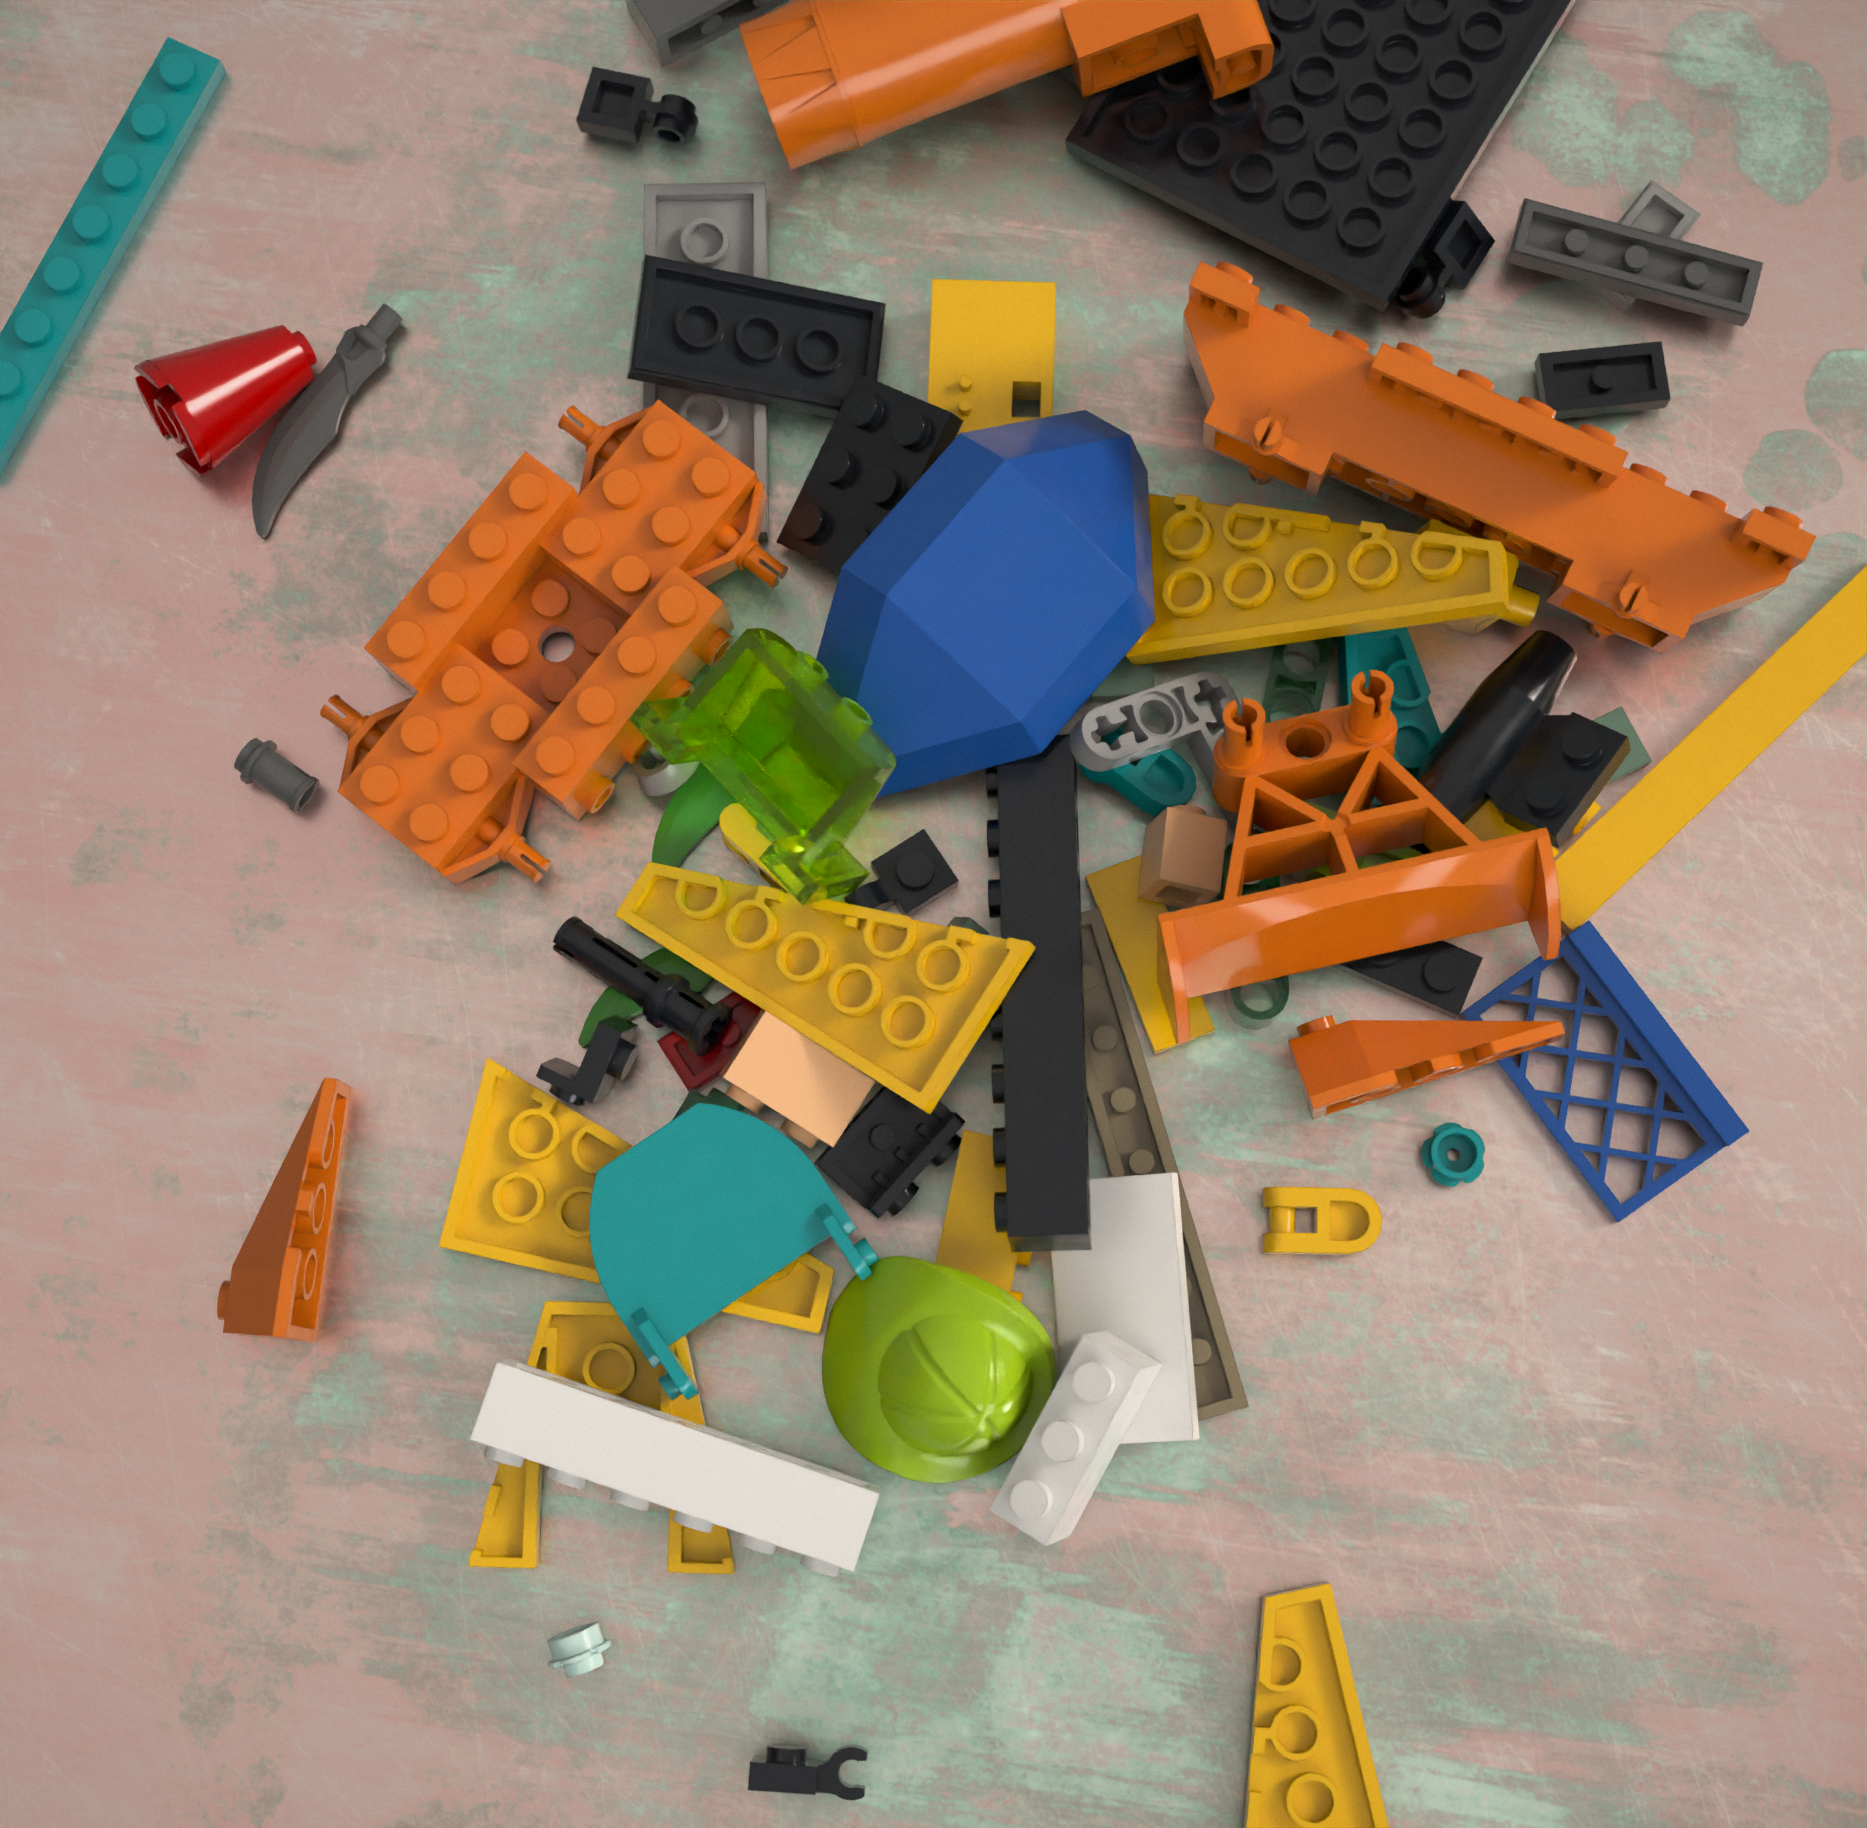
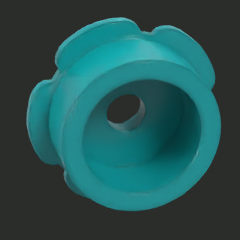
[1421,1123,1485,1187]

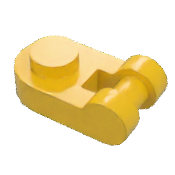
[719,803,814,897]
[1263,1187,1383,1255]

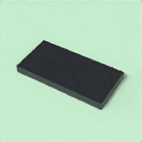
[627,255,886,419]

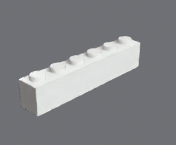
[470,1358,882,1577]

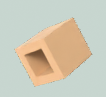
[1137,805,1227,909]

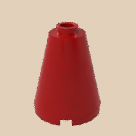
[134,325,317,477]

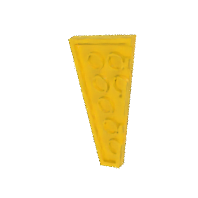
[1126,493,1509,666]
[439,1057,835,1335]
[1244,1582,1389,1828]

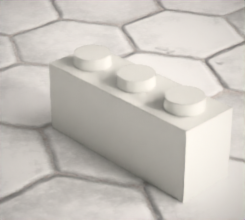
[990,1330,1162,1546]

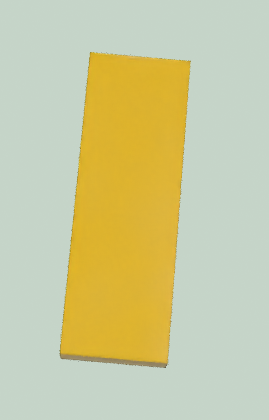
[1085,855,1215,1055]

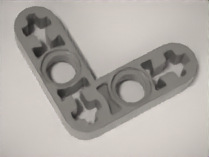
[1069,671,1268,836]

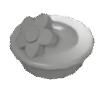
[633,727,704,796]

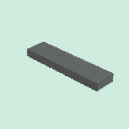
[1505,198,1763,327]

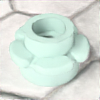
[547,1622,611,1678]

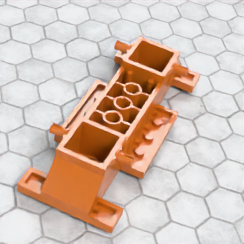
[1183,261,1816,654]

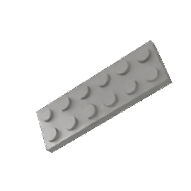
[643,182,768,540]

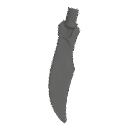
[252,303,403,537]

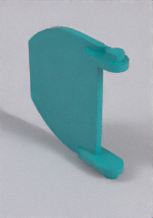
[589,1103,879,1401]

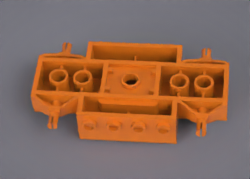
[320,400,788,885]

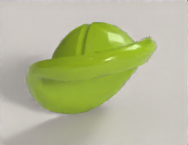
[822,1256,1058,1484]

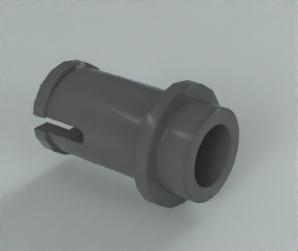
[234,738,320,813]

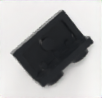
[814,1086,966,1219]

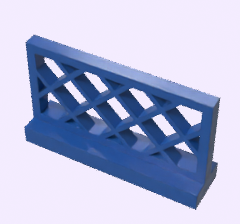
[1461,920,1749,1222]

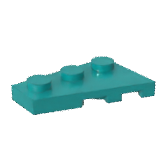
[1337,627,1443,809]

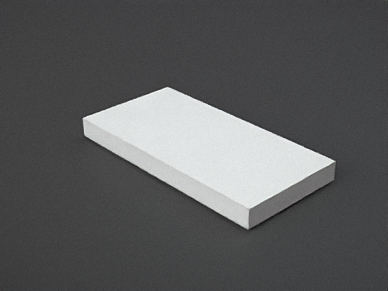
[1051,1173,1200,1444]

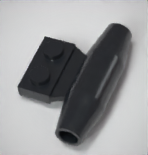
[1408,630,1631,855]

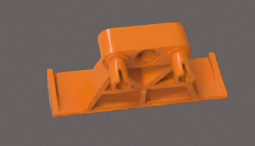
[1157,670,1561,1045]

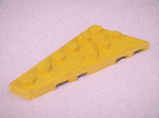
[615,862,1036,1115]

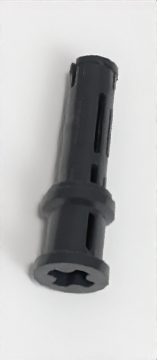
[553,916,732,1057]

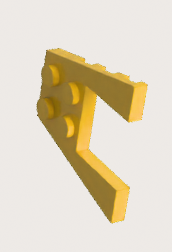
[469,1300,736,1574]

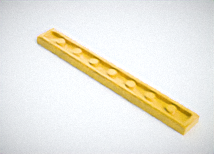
[1555,565,1867,935]

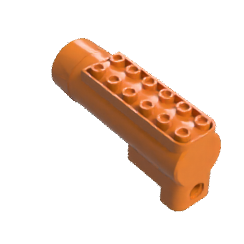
[738,0,1274,170]

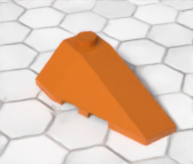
[1288,1015,1565,1120]
[217,1077,351,1343]

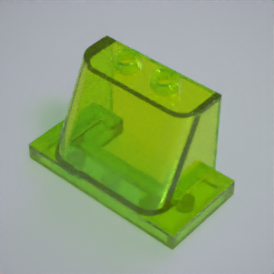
[629,628,897,905]

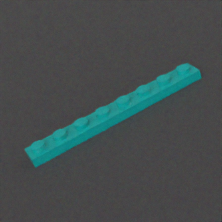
[0,37,226,476]

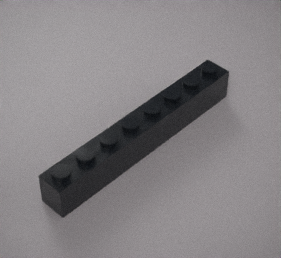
[986,734,1092,1252]

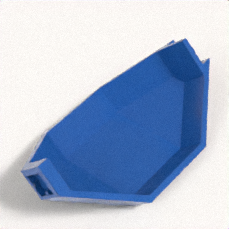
[793,410,1155,803]

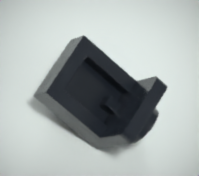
[536,1015,638,1106]

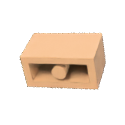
[719,1009,875,1149]

